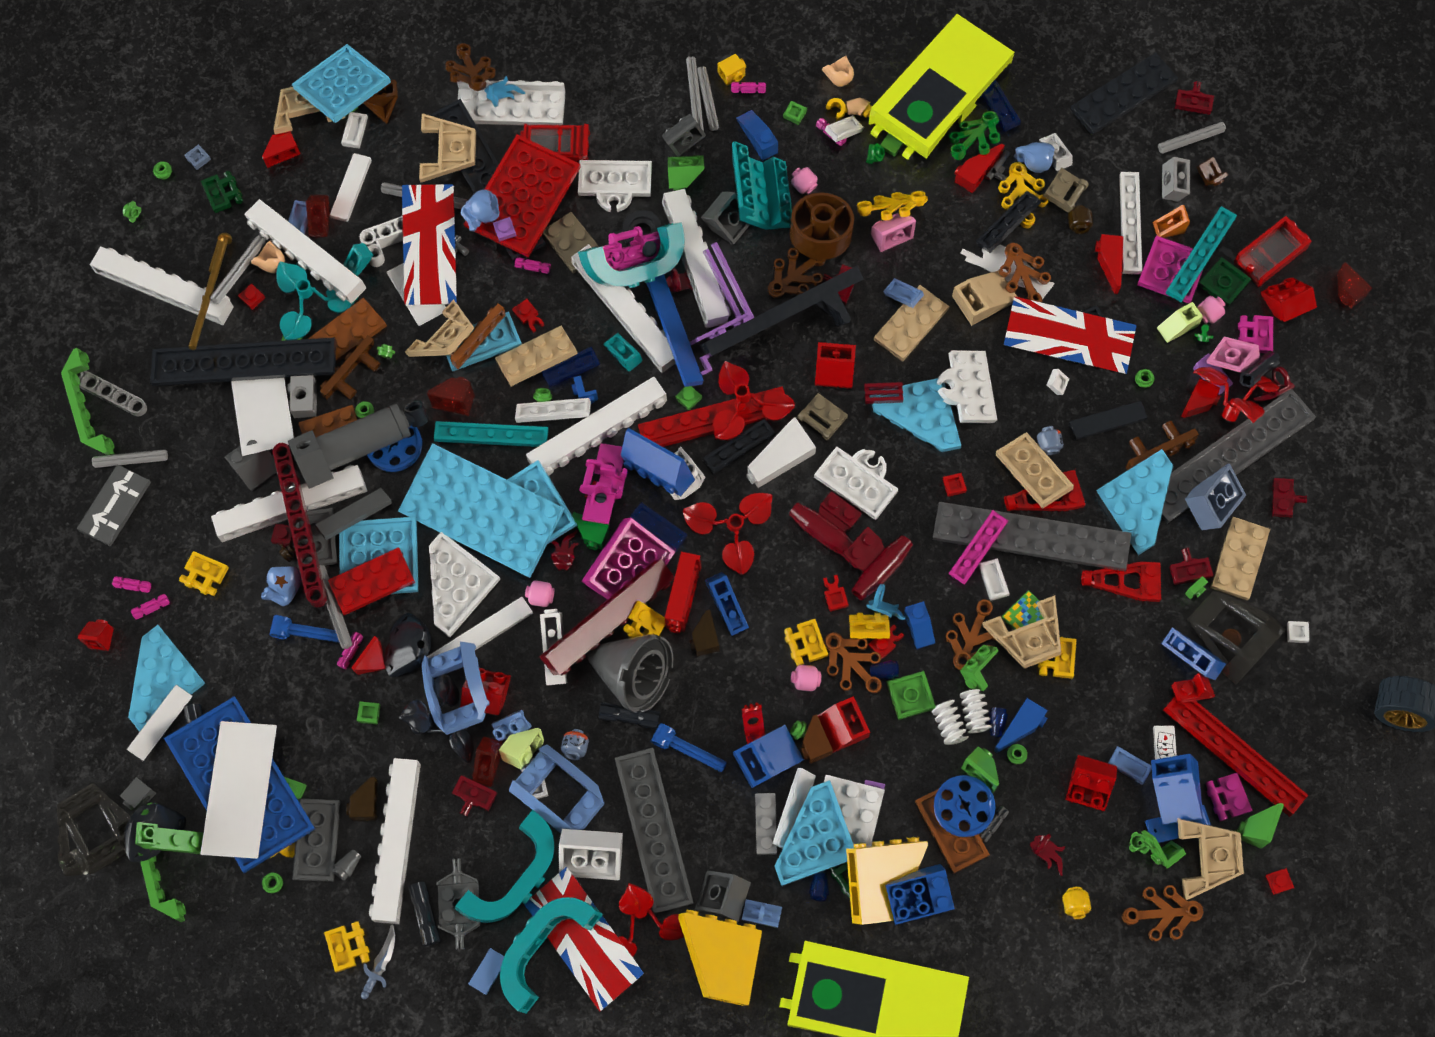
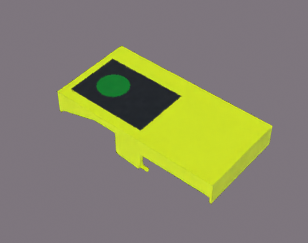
[868,14,1014,160]
[779,941,969,1037]

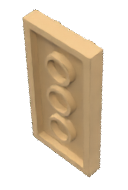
[874,285,949,361]
[495,326,578,386]
[996,432,1074,509]
[1210,517,1270,601]

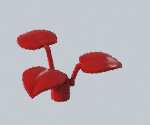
[713,361,795,440]
[1193,367,1280,423]
[683,493,772,575]
[618,883,684,957]

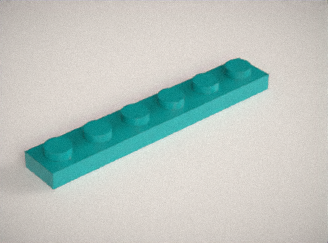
[1165,206,1237,303]
[434,421,549,447]

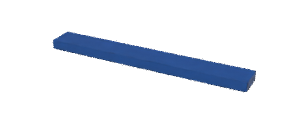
[647,274,704,387]

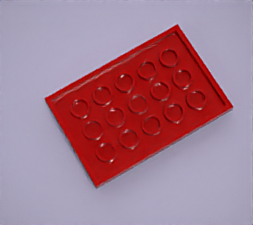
[464,134,581,258]

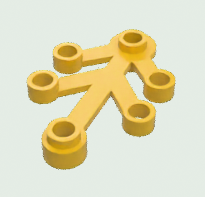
[998,162,1048,228]
[857,191,928,220]

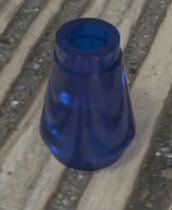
[870,660,899,679]
[988,707,1008,737]
[809,870,829,901]

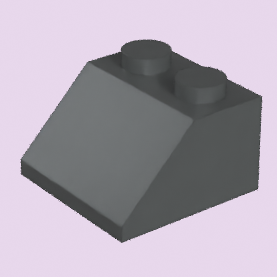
[661,114,706,157]
[701,192,750,244]
[225,440,277,492]
[695,870,751,922]

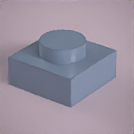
[184,144,211,170]

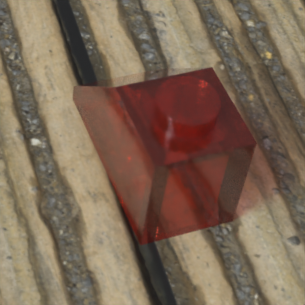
[306,195,330,237]
[1338,262,1372,309]
[472,737,503,787]

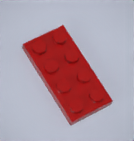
[328,547,415,615]

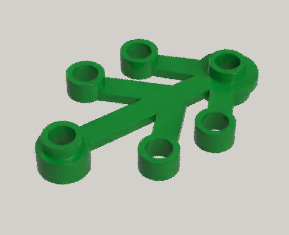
[949,111,1000,160]

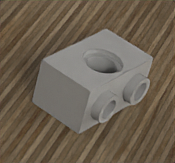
[1162,157,1190,202]
[288,375,317,418]

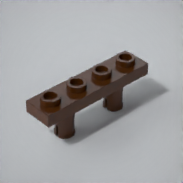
[320,335,380,400]
[1126,421,1199,471]

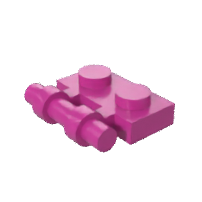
[1238,315,1273,353]
[1205,773,1253,821]

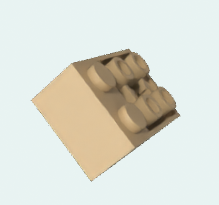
[952,270,1017,326]

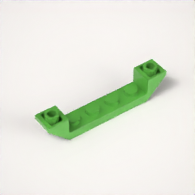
[61,348,114,455]
[138,802,186,922]
[135,822,204,854]

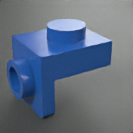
[572,376,598,404]

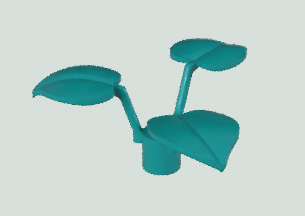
[276,261,359,340]

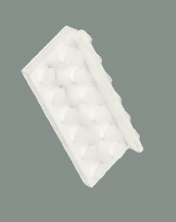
[457,80,565,125]

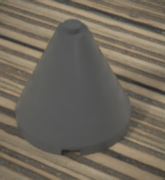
[587,634,673,713]

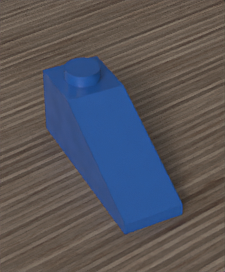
[736,110,778,161]
[705,572,749,636]
[1161,628,1226,680]
[994,698,1048,753]

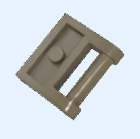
[1043,167,1089,212]
[797,393,848,440]

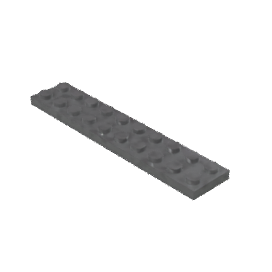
[1162,389,1316,524]
[933,502,1131,571]

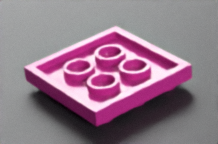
[1137,236,1203,303]

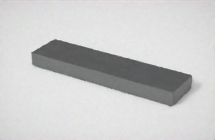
[315,488,392,540]

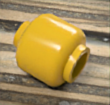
[1062,887,1091,919]

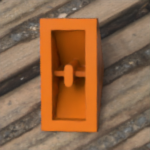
[1153,205,1190,238]

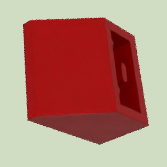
[1261,278,1317,322]
[815,342,856,388]
[460,668,511,715]
[818,696,870,753]
[1065,755,1117,811]

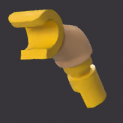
[826,98,875,124]

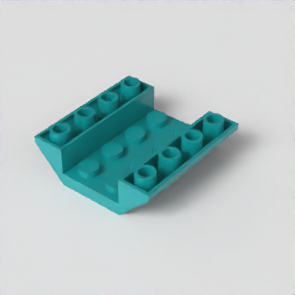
[732,141,792,230]

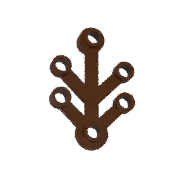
[445,43,495,91]
[768,248,826,298]

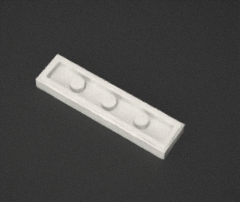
[330,153,372,222]
[515,398,591,423]
[127,685,192,761]
[772,768,816,849]

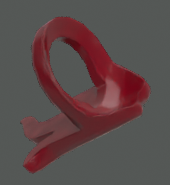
[666,268,693,292]
[1253,366,1295,401]
[551,530,579,571]
[1030,833,1065,876]

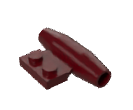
[789,491,862,556]
[841,527,913,600]

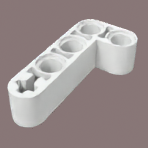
[360,216,403,267]

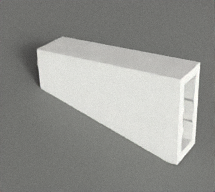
[747,418,816,488]

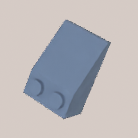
[1185,464,1246,530]

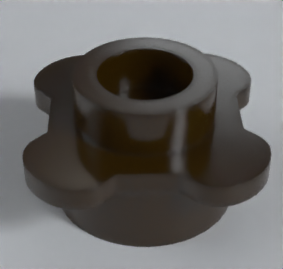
[279,544,297,562]

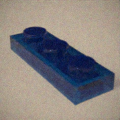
[982,80,1021,132]
[542,347,600,388]
[630,503,688,551]

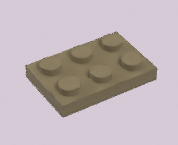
[542,212,599,274]

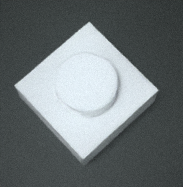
[1047,369,1069,395]
[1287,621,1309,643]

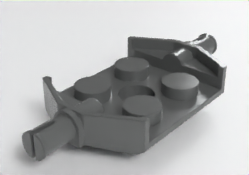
[436,858,480,950]

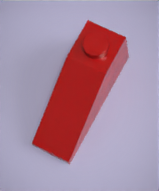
[954,144,1005,193]
[1095,234,1124,294]

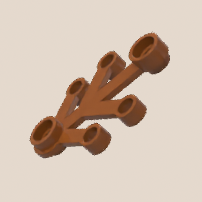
[999,243,1051,303]
[945,600,996,670]
[824,633,882,694]
[1122,885,1203,942]

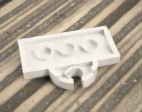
[578,160,652,212]
[937,350,997,423]
[814,446,898,520]

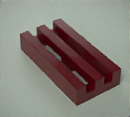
[864,382,904,404]

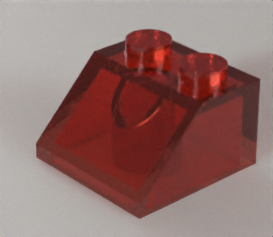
[427,377,475,416]

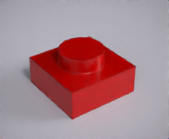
[238,284,265,310]
[942,473,967,497]
[1266,868,1294,895]

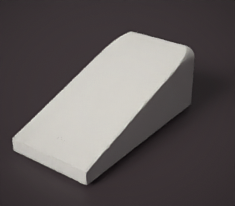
[1039,133,1072,171]

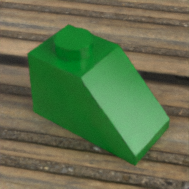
[572,512,611,550]

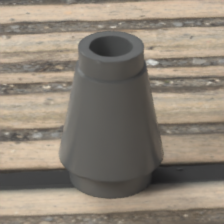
[332,849,361,881]

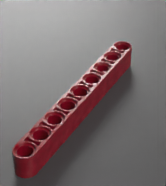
[273,443,327,608]

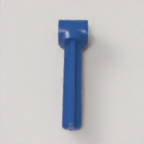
[269,615,340,643]
[651,723,726,772]

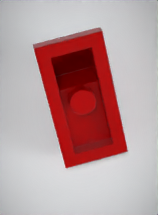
[1172,673,1215,703]

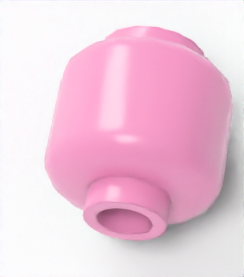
[791,167,818,195]
[1197,296,1225,324]
[525,580,555,607]
[791,665,821,691]

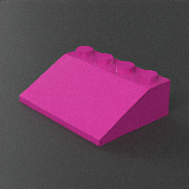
[582,518,675,599]

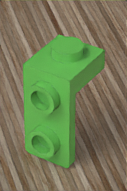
[960,645,998,691]
[1141,830,1186,869]

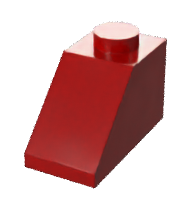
[262,131,300,168]
[1181,378,1221,418]
[78,619,114,651]

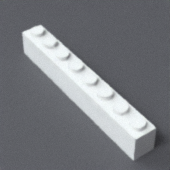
[662,189,731,328]
[244,199,366,304]
[571,244,676,373]
[90,246,233,325]
[526,377,667,476]
[211,465,367,542]
[369,758,421,924]

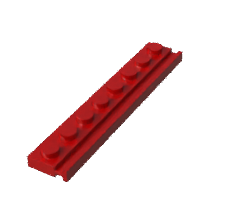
[638,386,790,447]
[1163,696,1308,817]

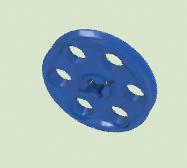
[367,426,422,472]
[934,775,995,837]

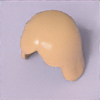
[822,56,854,87]
[251,241,285,273]

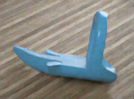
[484,76,525,107]
[866,584,905,620]

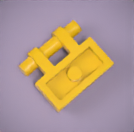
[179,551,229,596]
[623,601,666,638]
[849,613,890,639]
[784,619,828,666]
[1038,637,1076,679]
[324,921,370,973]

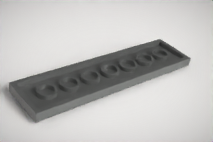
[615,748,694,915]

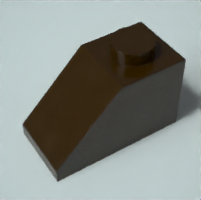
[689,609,720,657]
[346,777,378,821]

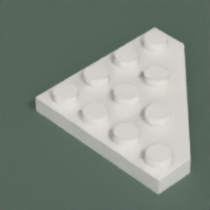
[429,532,500,637]

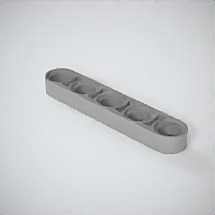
[79,371,147,416]

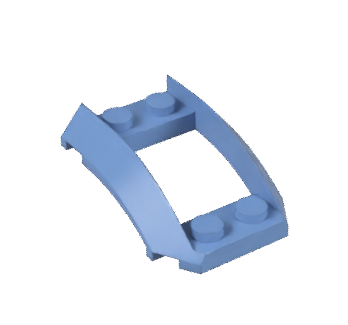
[422,641,490,735]
[509,745,604,834]

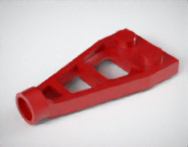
[1004,470,1086,511]
[1081,562,1161,602]

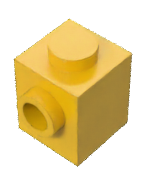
[718,54,746,86]

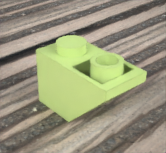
[1157,302,1203,343]
[499,728,544,770]

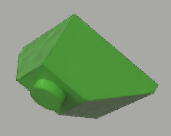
[668,155,704,191]
[961,746,999,794]
[1237,803,1284,849]

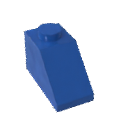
[904,602,935,649]

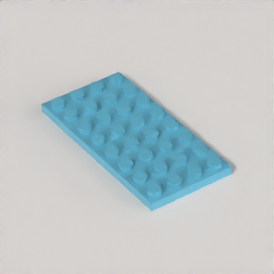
[398,443,565,578]

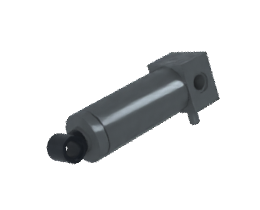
[288,401,429,489]

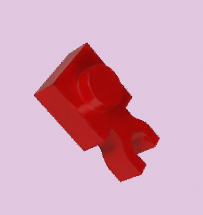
[512,299,544,333]
[823,575,849,611]
[868,625,904,660]

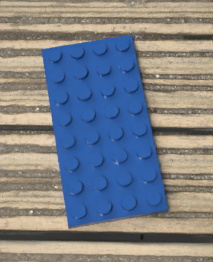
[164,696,315,873]

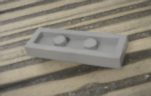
[755,793,777,855]

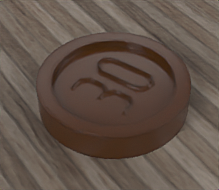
[1221,629,1241,649]

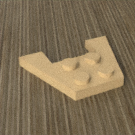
[274,87,345,134]
[419,114,476,183]
[405,299,474,357]
[983,595,1061,668]
[1177,818,1244,900]

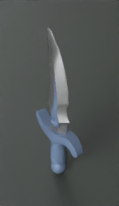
[361,925,395,999]

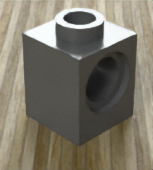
[120,777,156,811]

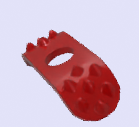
[741,702,765,744]

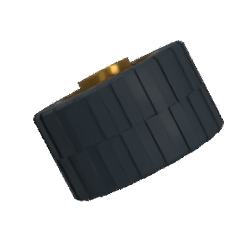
[1374,676,1435,732]

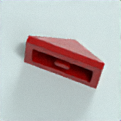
[352,636,385,675]

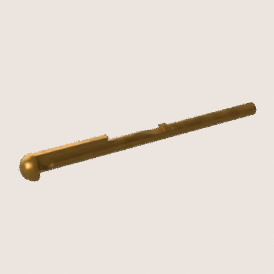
[189,233,232,350]

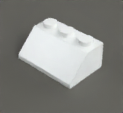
[559,829,623,880]

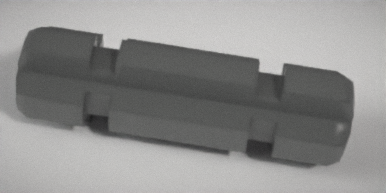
[979,806,1009,842]

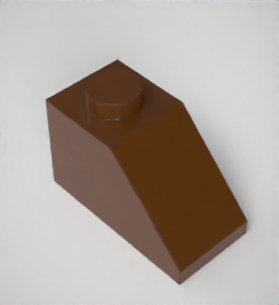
[801,714,833,764]

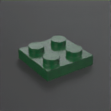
[1198,257,1251,307]

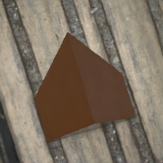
[363,79,398,124]

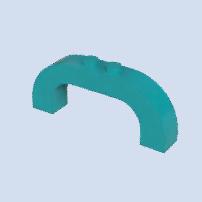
[578,222,685,288]
[455,810,554,923]
[500,897,603,1014]

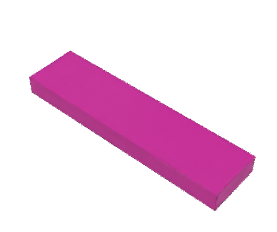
[949,510,1008,585]

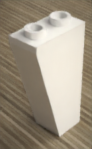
[540,609,567,685]

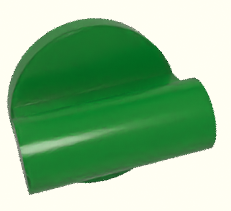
[866,143,885,164]
[1194,324,1214,342]

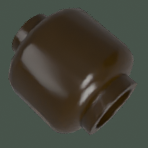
[1068,205,1093,234]

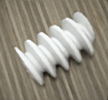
[960,689,991,733]
[932,700,969,745]

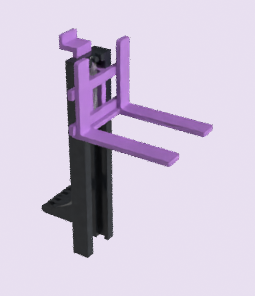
[689,242,864,375]

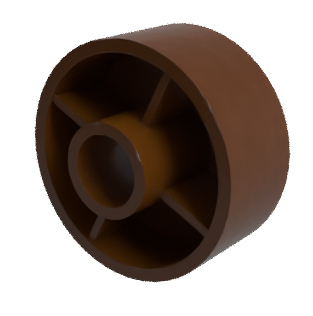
[790,193,854,260]

